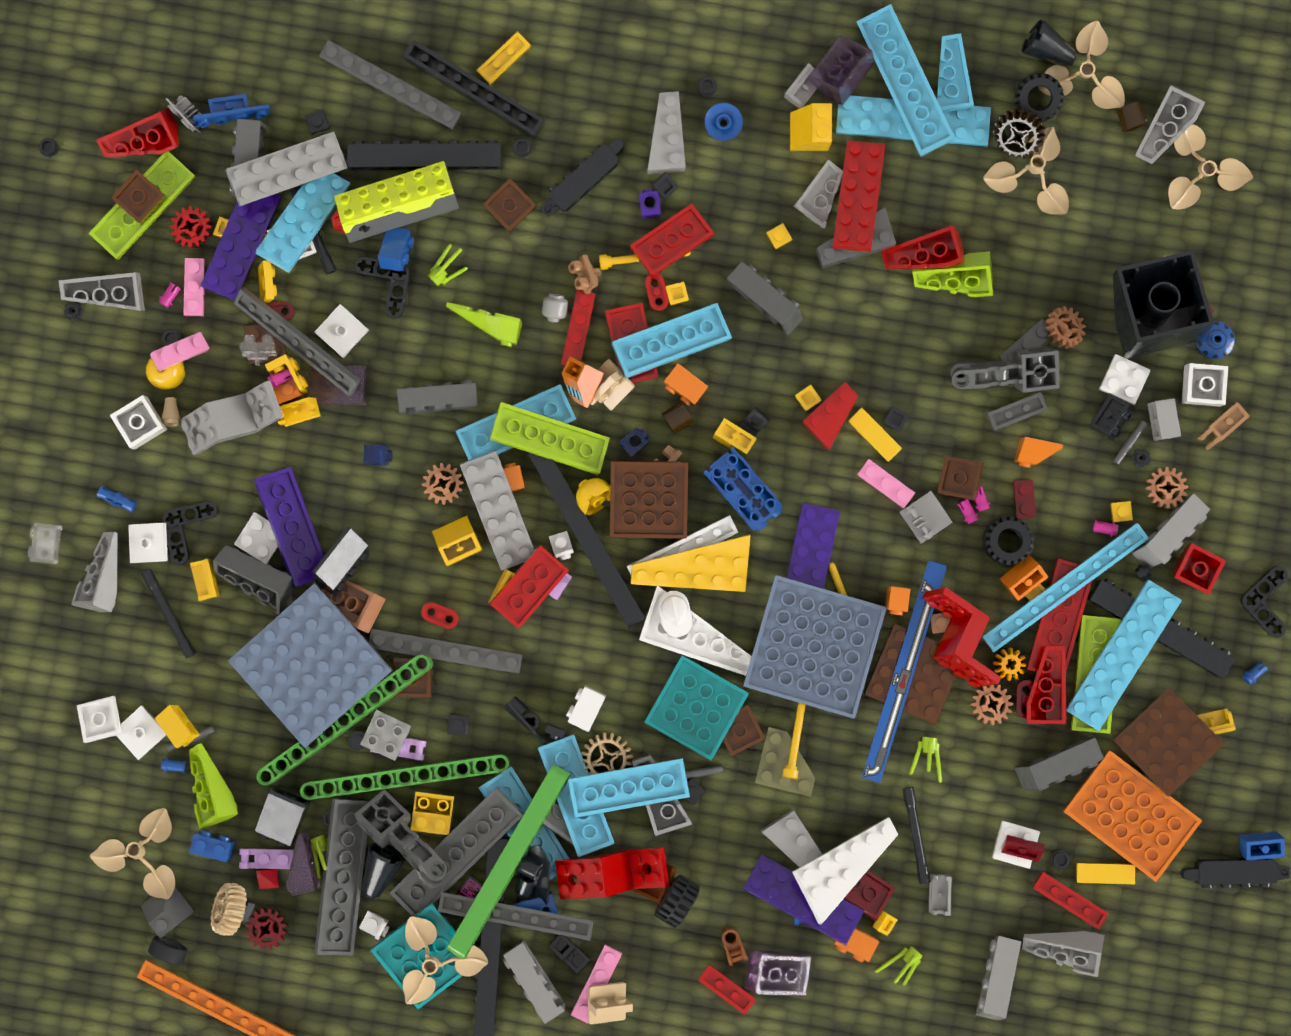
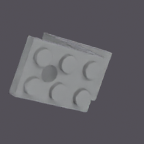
[181,381,283,455]

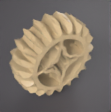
[581,733,633,775]
[210,883,247,936]

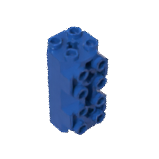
[703,447,783,532]

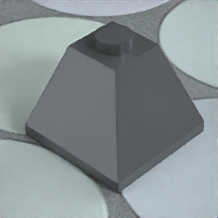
[141,886,195,938]

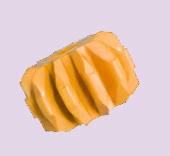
[993,648,1027,681]

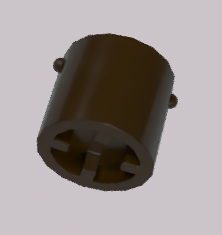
[1116,101,1148,133]
[662,402,694,435]

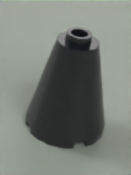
[1021,20,1076,67]
[362,842,406,899]

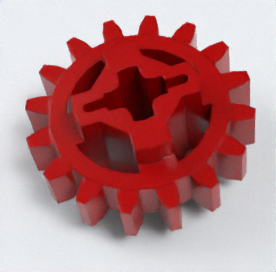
[169,206,213,249]

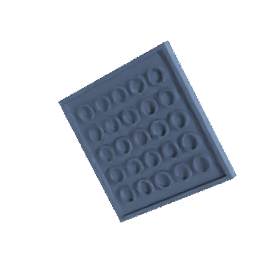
[743,575,887,719]
[228,583,392,748]

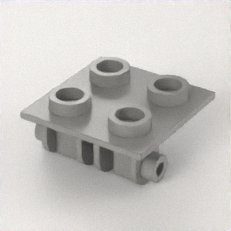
[166,95,205,134]
[900,491,953,544]
[360,710,411,761]

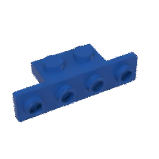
[193,94,270,127]

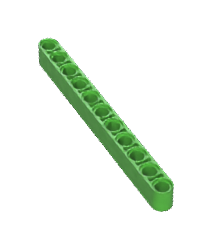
[257,655,433,785]
[300,754,510,800]
[447,764,571,960]

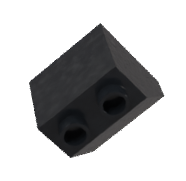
[1113,250,1214,359]

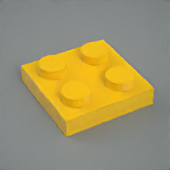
[257,260,277,303]

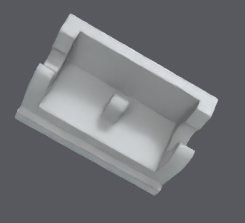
[784,63,824,109]
[1147,398,1181,441]
[929,874,952,916]

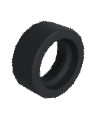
[148,936,188,965]

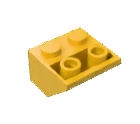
[432,516,483,566]
[411,792,454,835]

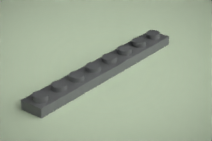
[319,40,462,131]
[234,287,361,396]
[369,629,523,674]
[438,892,594,940]

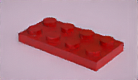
[630,204,714,277]
[605,303,659,383]
[489,545,569,629]

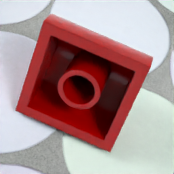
[1173,543,1226,595]

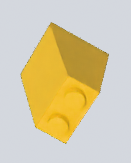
[790,103,832,151]

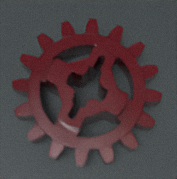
[245,907,288,950]

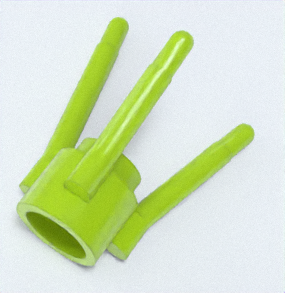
[428,244,468,286]
[909,737,942,783]
[310,835,328,879]
[875,946,923,986]

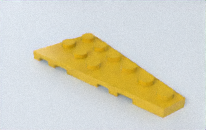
[630,534,750,592]

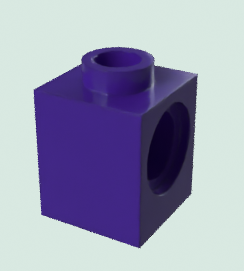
[639,189,661,219]

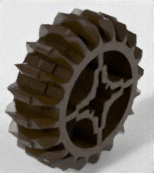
[993,107,1046,159]

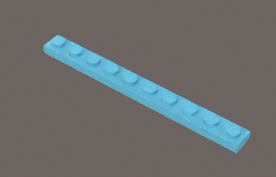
[981,523,1149,652]

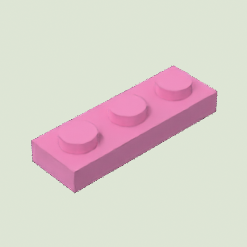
[184,258,205,316]
[150,332,210,371]
[857,459,915,509]

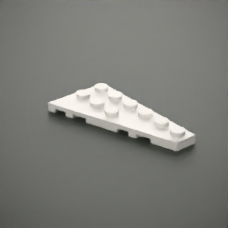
[639,586,751,676]
[792,818,898,924]

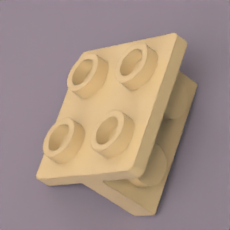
[590,359,635,410]
[588,982,633,1024]

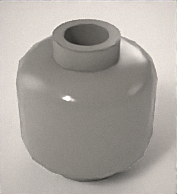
[542,293,568,322]

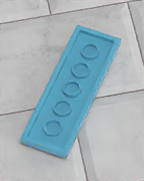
[256,173,350,273]
[611,303,732,379]
[456,384,576,460]
[538,735,615,857]
[568,758,690,818]
[478,766,569,880]

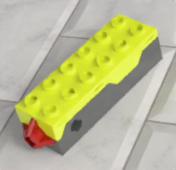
[331,161,459,243]

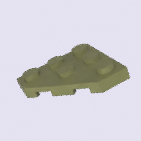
[755,727,815,797]

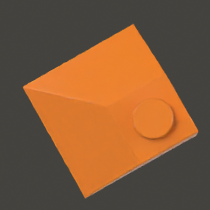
[1014,437,1063,468]

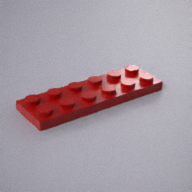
[833,141,886,252]
[1026,558,1092,672]

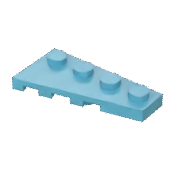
[937,33,974,113]

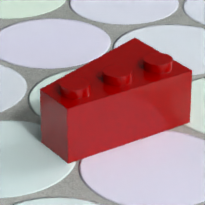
[802,382,858,451]

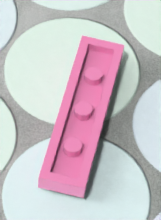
[571,944,622,1023]

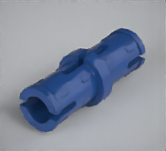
[97,486,137,513]

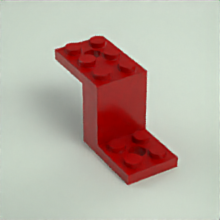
[922,587,1001,688]
[555,847,669,899]

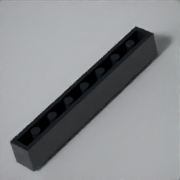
[403,40,545,140]
[347,140,502,171]
[1087,579,1235,679]

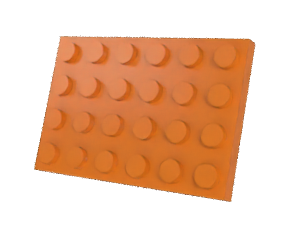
[1063,750,1202,882]

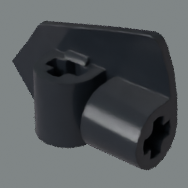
[504,696,546,744]
[515,845,550,905]

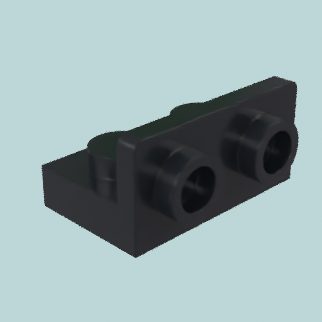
[1090,393,1133,441]

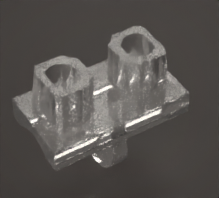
[239,335,277,366]

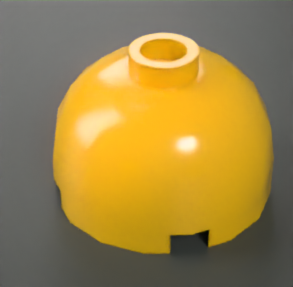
[146,358,185,390]
[576,478,611,516]

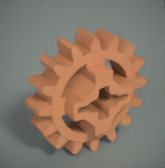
[1045,306,1086,349]
[422,463,464,505]
[1145,467,1188,509]
[970,684,1013,725]

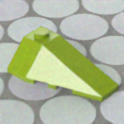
[912,251,993,297]
[446,302,522,347]
[189,743,238,829]

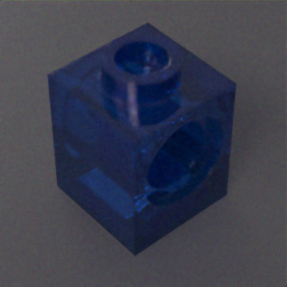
[619,427,649,458]
[363,445,392,466]

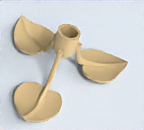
[1038,21,1125,109]
[1168,124,1253,210]
[983,127,1069,215]
[90,808,175,900]
[403,916,488,1004]

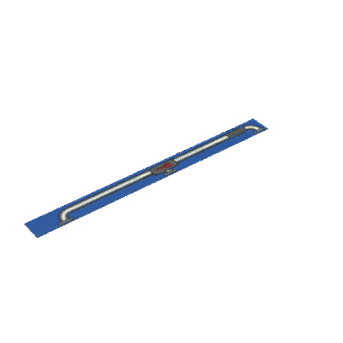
[862,561,947,783]

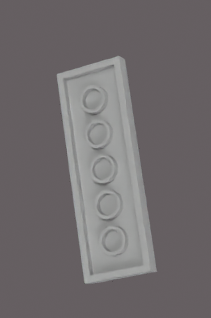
[225,132,348,207]
[460,450,535,571]

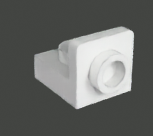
[549,531,574,561]
[359,910,390,940]

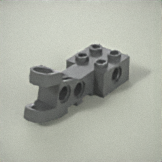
[950,346,1060,393]
[355,789,447,888]

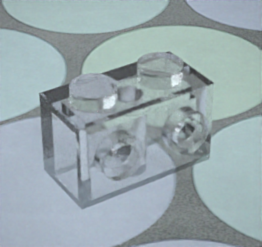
[28,523,62,564]

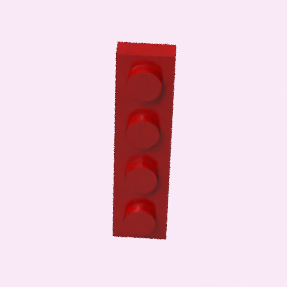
[561,290,596,366]
[1032,871,1109,930]

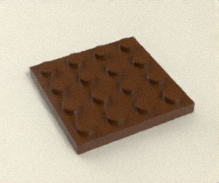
[610,460,688,539]
[864,624,956,724]
[1113,687,1225,797]

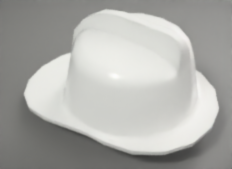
[659,591,692,637]

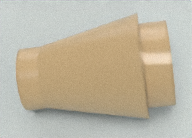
[161,397,181,427]

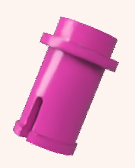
[158,282,181,308]
[267,368,293,388]
[975,487,990,512]
[957,499,978,524]
[1093,520,1118,537]

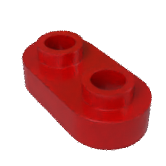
[645,274,669,312]
[421,602,459,629]

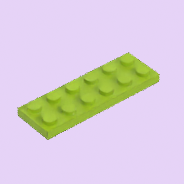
[89,151,196,260]
[489,402,610,475]
[1071,615,1121,734]

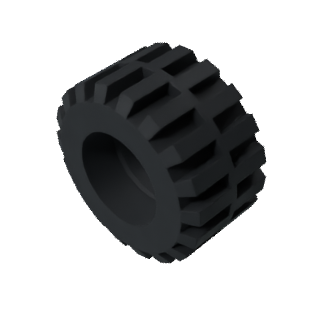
[1015,73,1064,122]
[983,517,1034,565]
[655,874,700,928]

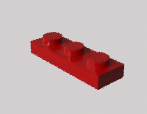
[698,964,756,1015]

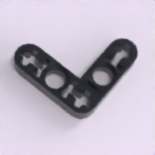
[355,257,410,319]
[162,501,219,565]
[1240,566,1288,638]

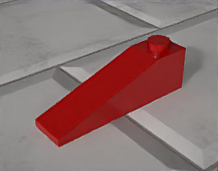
[96,108,179,157]
[881,225,964,269]
[1026,646,1066,724]

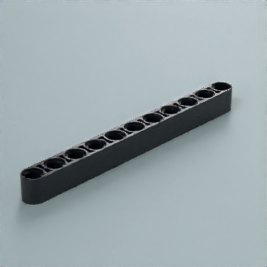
[527,452,646,628]
[474,833,509,1036]

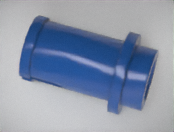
[1242,661,1268,685]
[161,757,186,773]

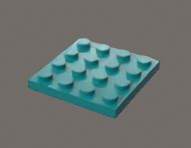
[644,655,749,761]
[370,902,462,1009]

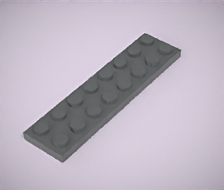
[390,787,524,916]
[314,798,370,956]

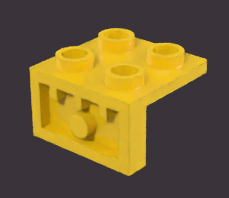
[265,354,309,394]

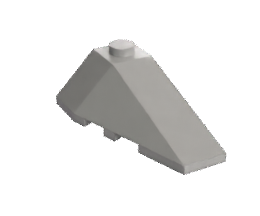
[1135,85,1205,164]
[71,532,117,612]
[1022,931,1105,977]

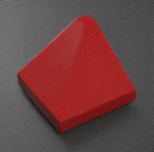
[256,869,279,889]

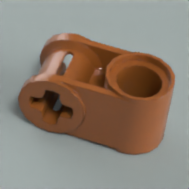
[721,926,748,966]

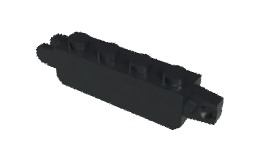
[540,138,624,217]
[1180,858,1290,888]

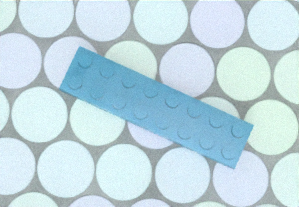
[856,4,955,156]
[836,95,991,147]
[1066,580,1182,731]

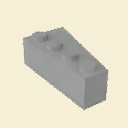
[647,91,686,175]
[632,754,692,836]
[975,936,1021,1021]

